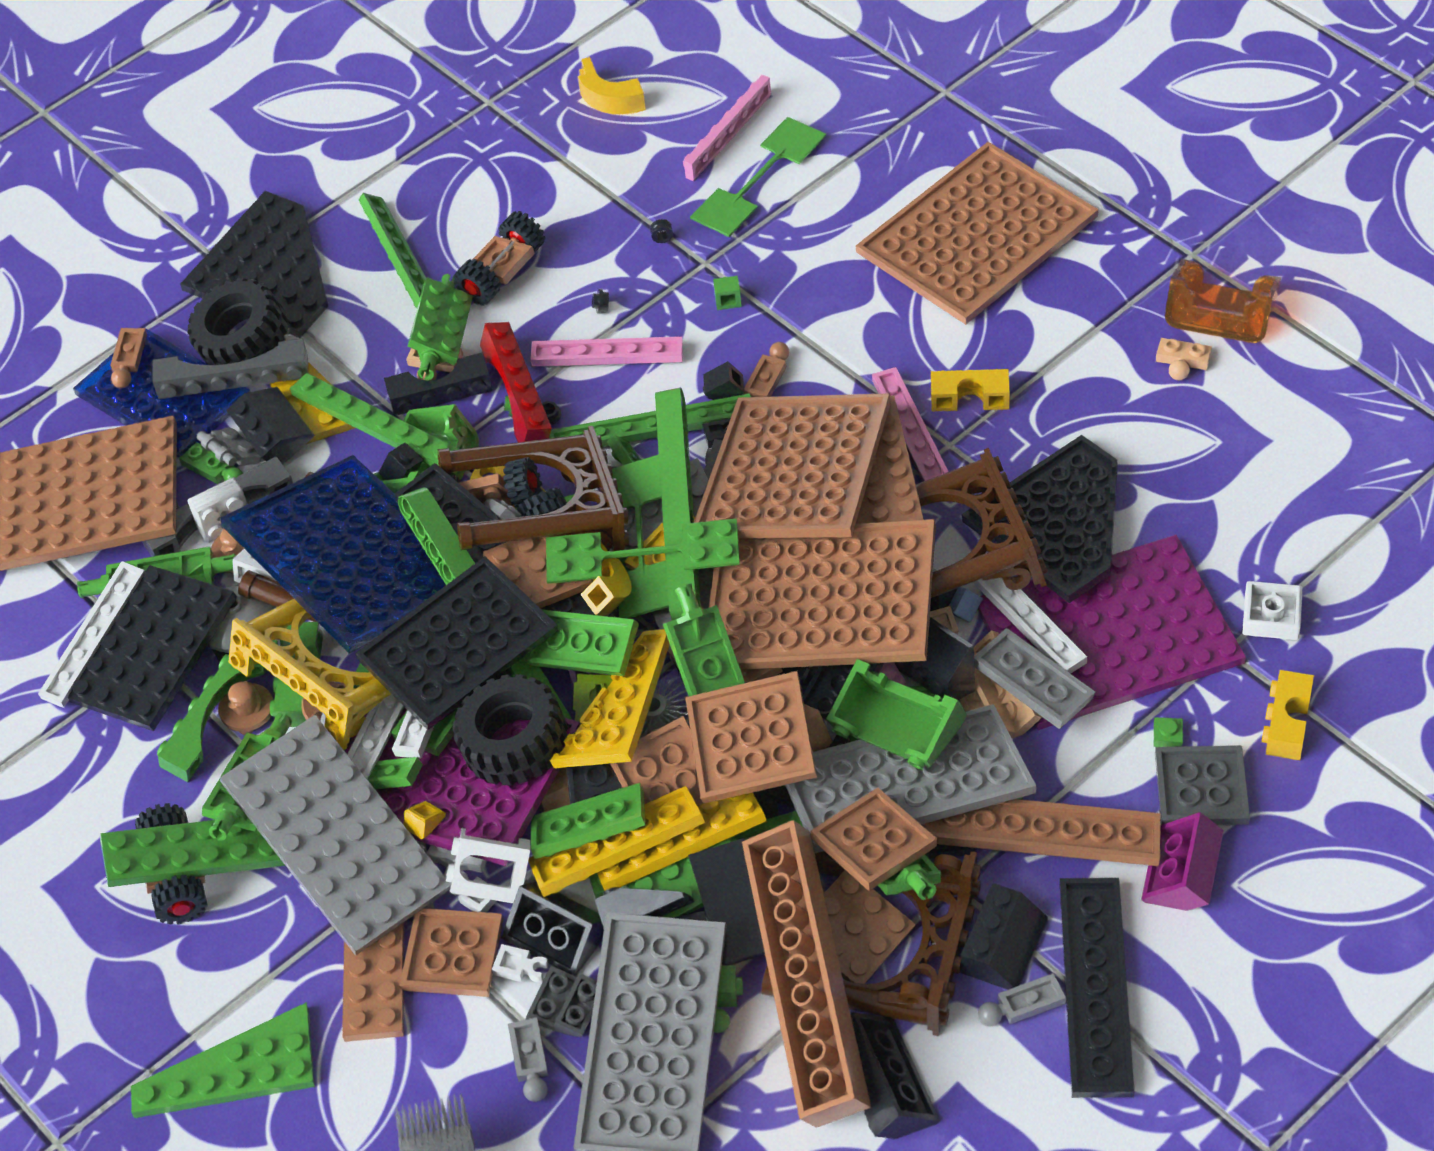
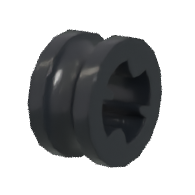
[650,219,673,243]

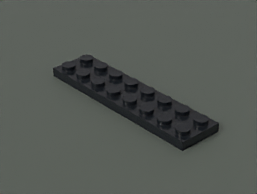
[1059,877,1135,1098]

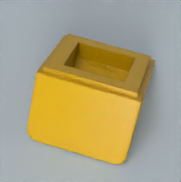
[403,801,446,839]

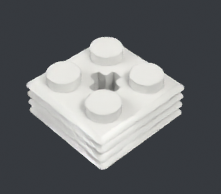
[188,477,252,542]
[1242,581,1303,640]

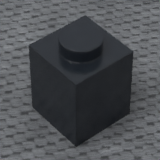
[703,361,745,400]
[378,442,424,480]

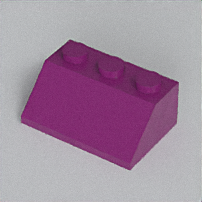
[1141,812,1224,911]

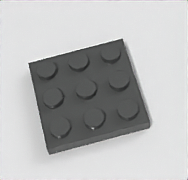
[1155,745,1250,825]

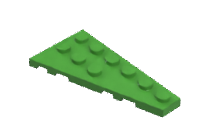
[131,1002,315,1118]

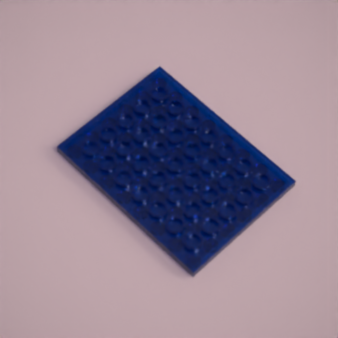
[221,455,446,653]

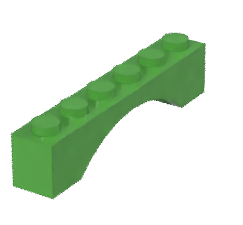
[157,640,278,782]

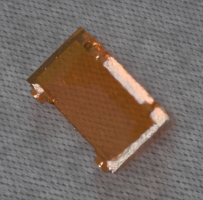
[1165,259,1281,343]

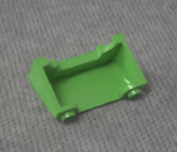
[366,404,479,503]
[827,659,967,770]

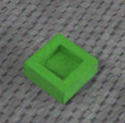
[1153,717,1183,747]

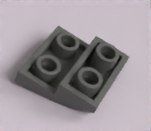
[525,966,597,1037]

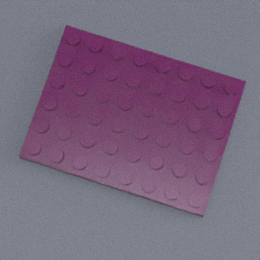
[978,535,1246,730]
[344,707,581,866]

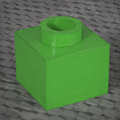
[713,276,742,310]
[717,966,743,1007]

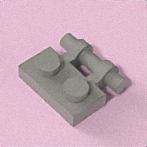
[197,427,262,466]

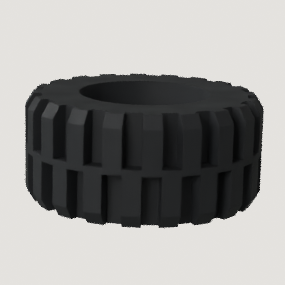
[188,278,288,365]
[453,674,568,785]

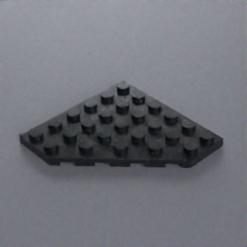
[180,191,328,339]
[961,435,1118,603]

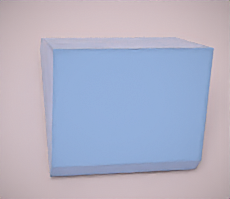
[949,587,983,623]

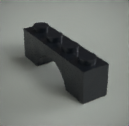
[384,353,492,416]

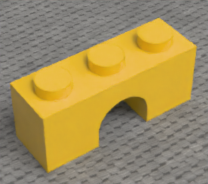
[931,369,1010,412]
[1262,670,1314,760]

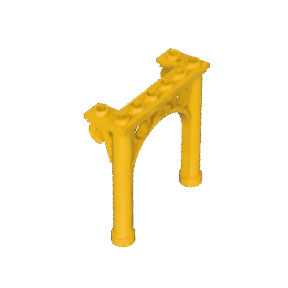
[229,563,391,750]

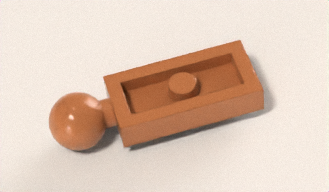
[111,328,147,388]
[743,342,789,397]

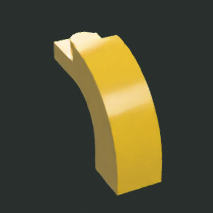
[578,57,646,115]
[581,543,632,616]

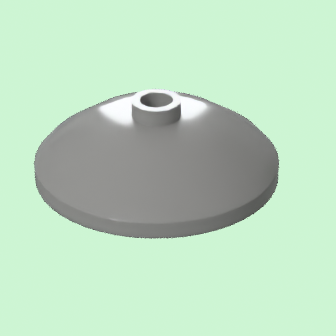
[207,585,276,653]

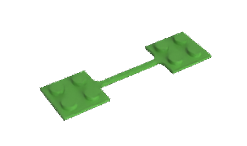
[690,117,826,237]
[612,455,669,619]
[546,518,740,584]

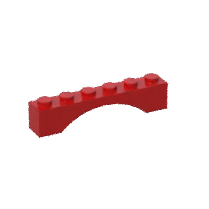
[480,322,552,442]

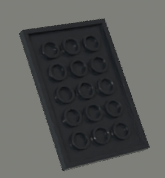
[355,556,558,730]
[67,565,237,731]

